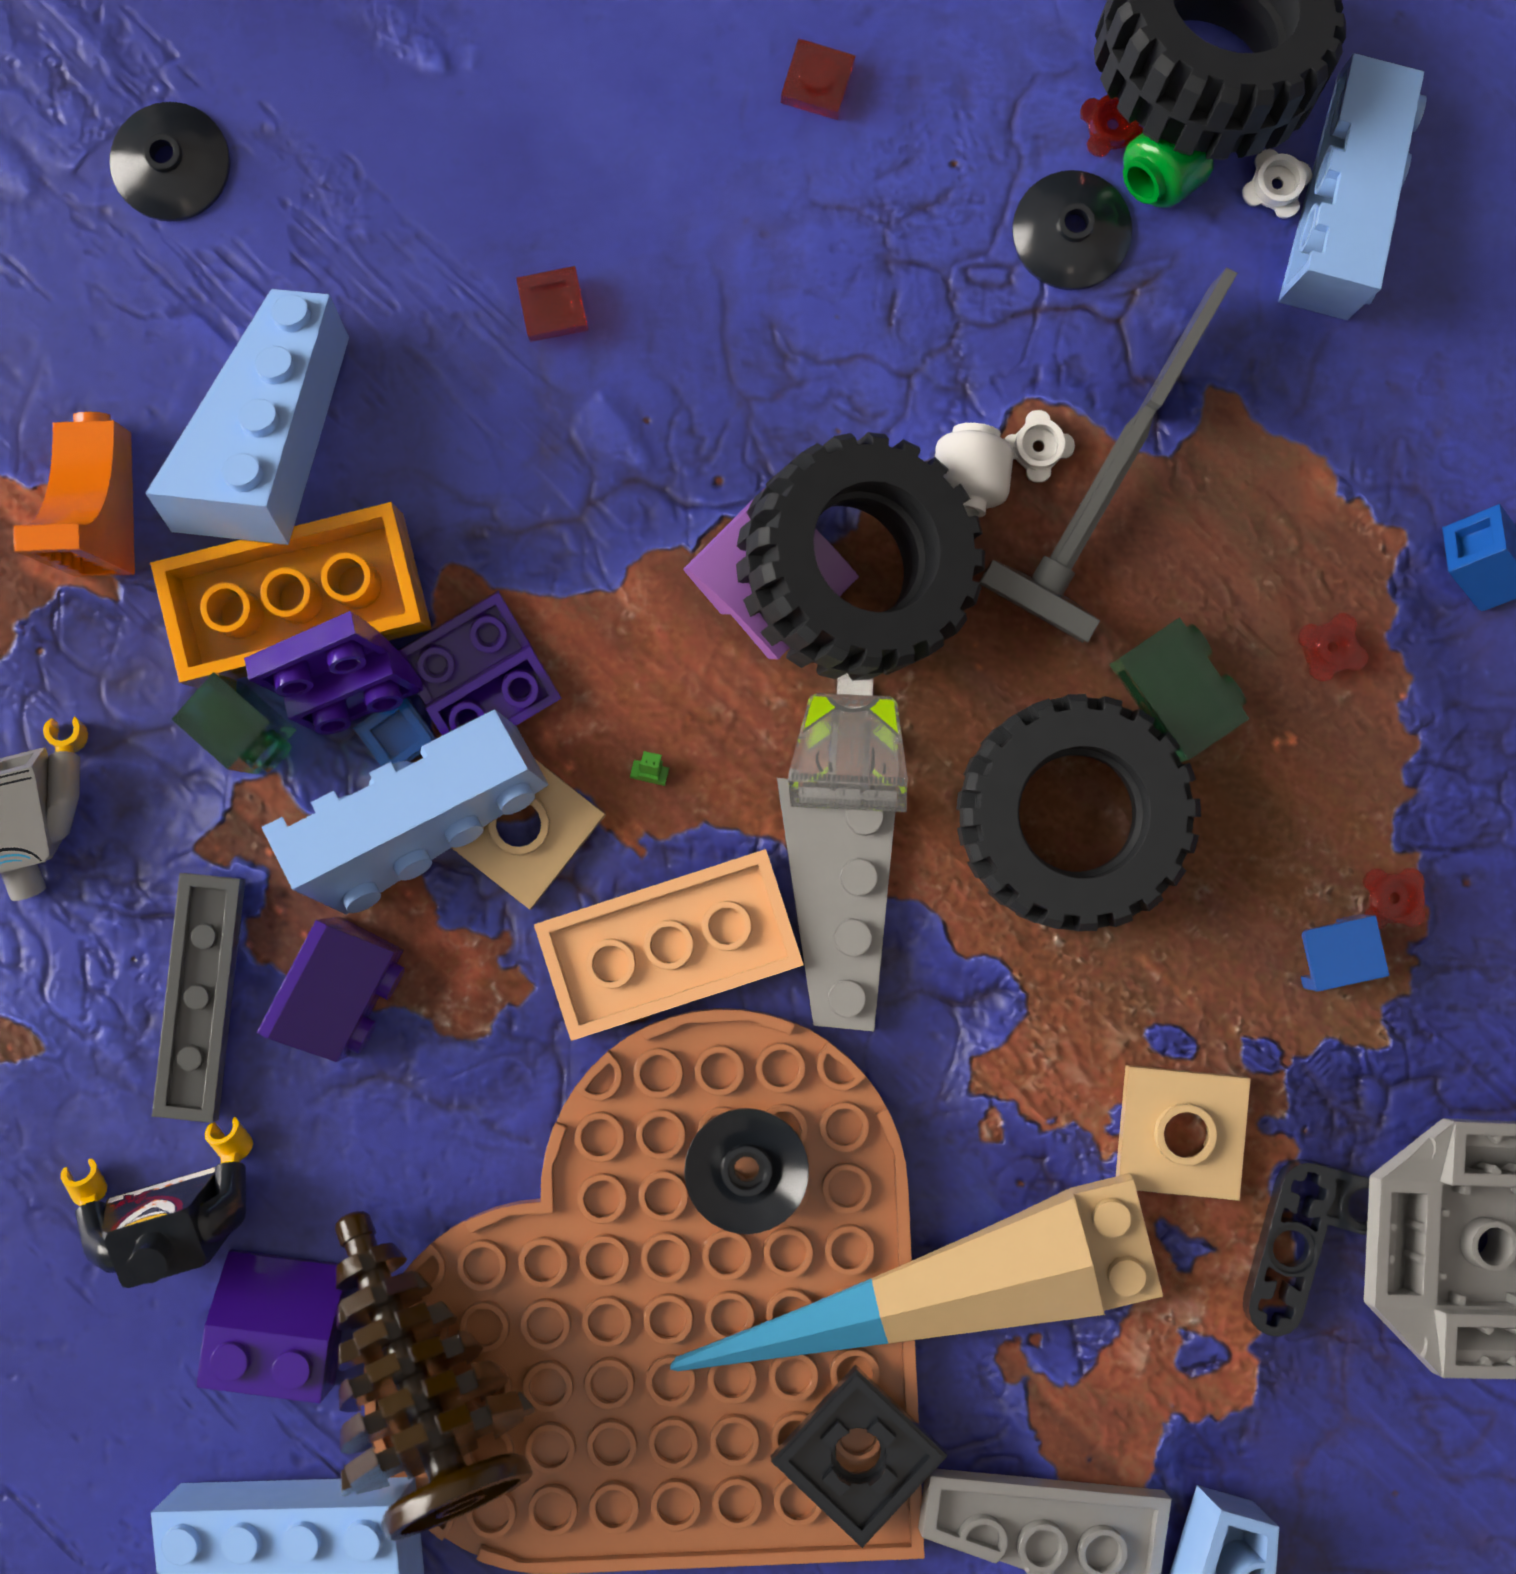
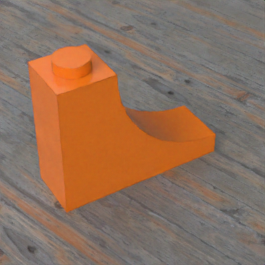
[14,412,135,577]

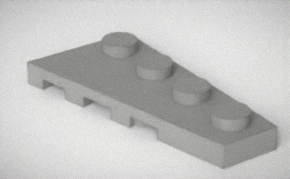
[777,778,898,1032]
[918,1469,1171,1574]

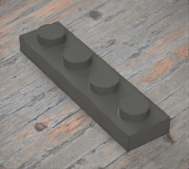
[152,873,246,1123]

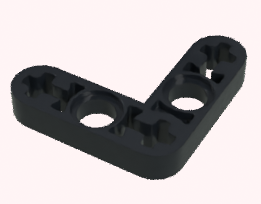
[1243,1159,1370,1336]

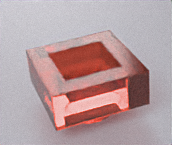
[781,38,856,120]
[516,266,589,342]

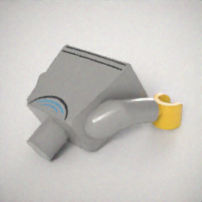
[0,716,88,901]

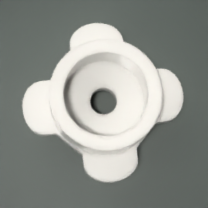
[1242,149,1312,219]
[1005,410,1075,483]

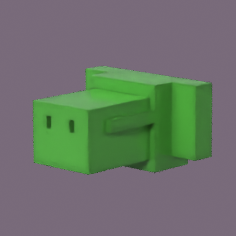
[630,751,669,786]

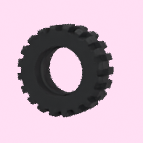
[1094,0,1346,160]
[736,432,985,681]
[956,694,1201,932]

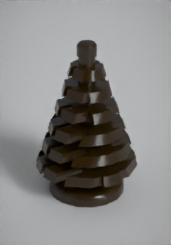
[335,1211,535,1540]

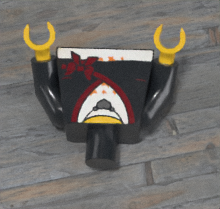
[61,1117,253,1288]

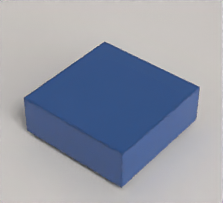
[353,697,437,766]

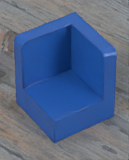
[1442,504,1516,611]
[1301,914,1390,992]

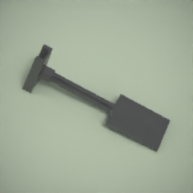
[979,267,1238,643]

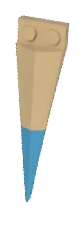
[670,1173,1163,1371]

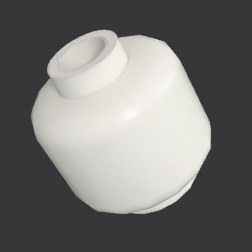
[934,423,1014,518]

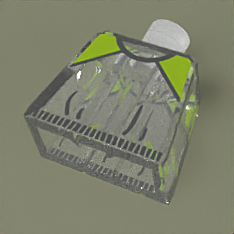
[788,674,908,812]

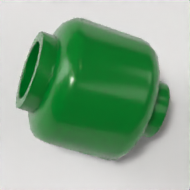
[1123,133,1214,208]

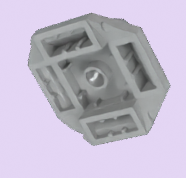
[1364,1118,1516,1379]

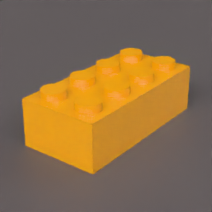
[150,502,432,689]

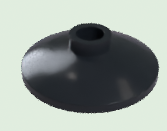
[110,102,230,222]
[1012,170,1132,290]
[684,1108,809,1234]

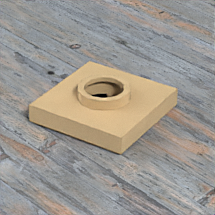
[451,758,606,910]
[1115,1065,1251,1201]

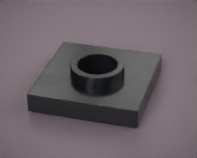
[771,1364,948,1548]

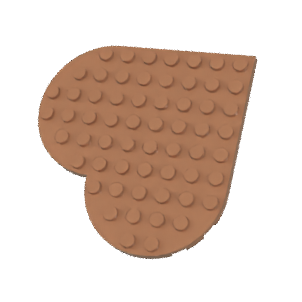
[364,1008,925,1574]

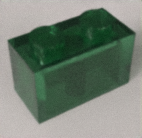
[1109,617,1250,762]
[171,672,297,775]

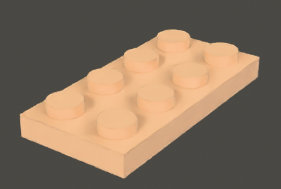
[534,849,804,1041]

